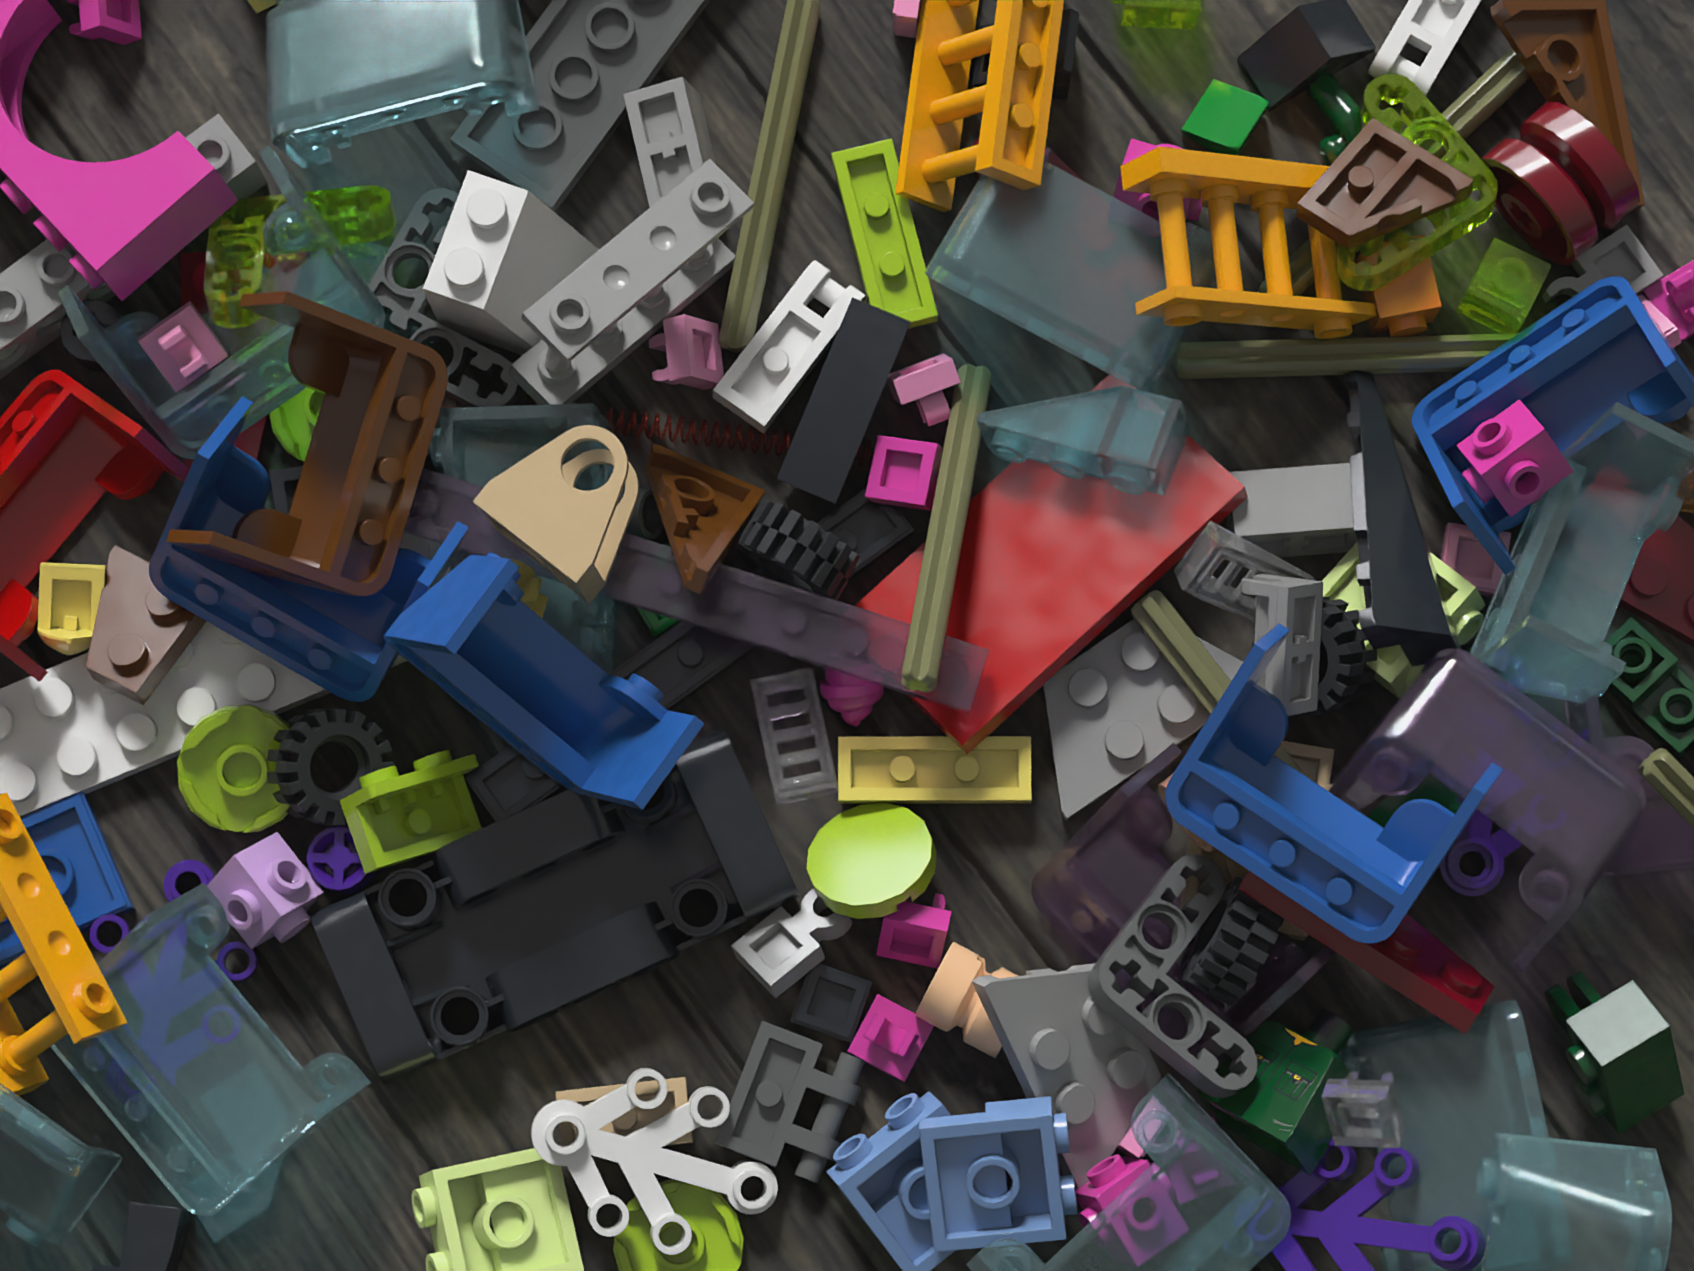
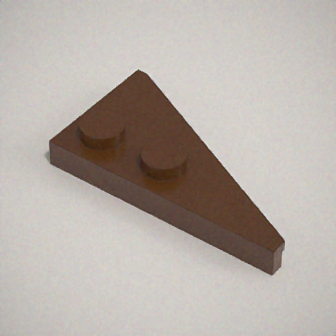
[1490,0,1645,213]
[645,444,766,594]

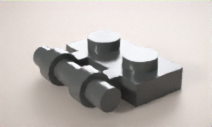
[715,1021,865,1184]

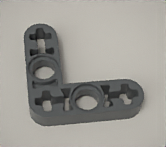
[352,188,521,416]
[1088,854,1257,1098]

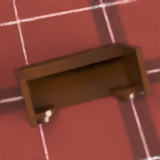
[166,291,448,596]

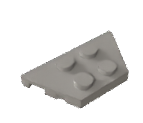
[1042,619,1243,821]
[972,963,1161,1191]

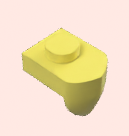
[37,562,106,656]

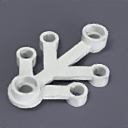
[531,1068,778,1255]

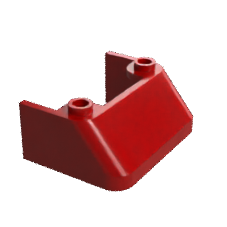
[0,370,190,682]

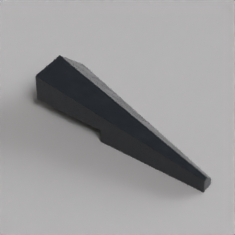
[1344,371,1463,667]

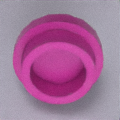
[820,659,884,727]

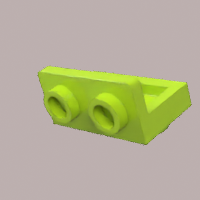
[339,750,482,874]

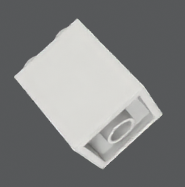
[423,170,599,355]

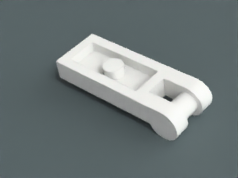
[1367,0,1482,103]
[712,260,867,434]

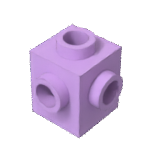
[204,832,324,949]

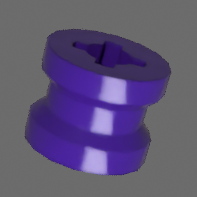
[307,826,376,895]

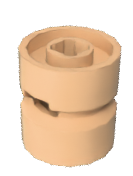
[915,942,1018,1058]

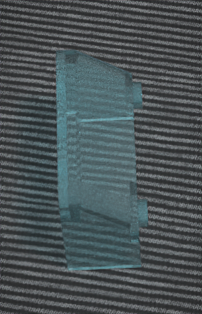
[58,145,385,459]
[1464,402,1694,703]

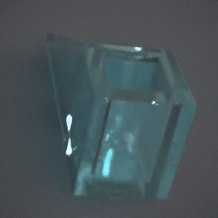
[976,385,1190,496]

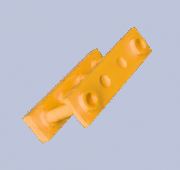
[895,0,1064,212]
[1120,147,1377,339]
[0,793,128,1102]

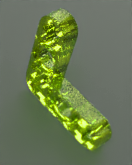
[1336,74,1498,291]
[204,185,396,328]

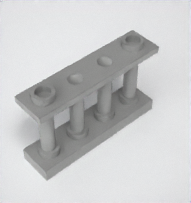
[509,158,754,419]

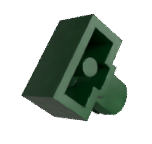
[1544,971,1685,1134]

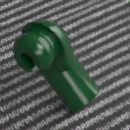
[1307,73,1362,166]

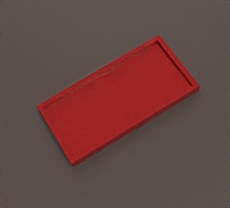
[837,369,1248,755]

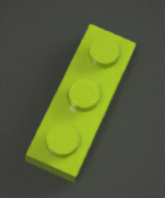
[831,138,938,329]

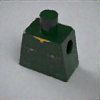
[1195,1009,1358,1175]

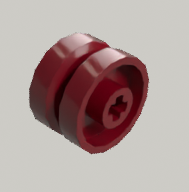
[1477,102,1640,265]

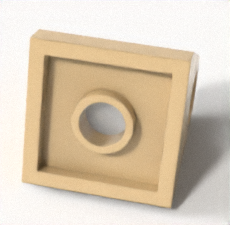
[472,425,639,604]

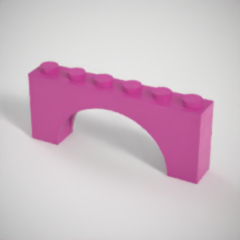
[0,0,238,301]

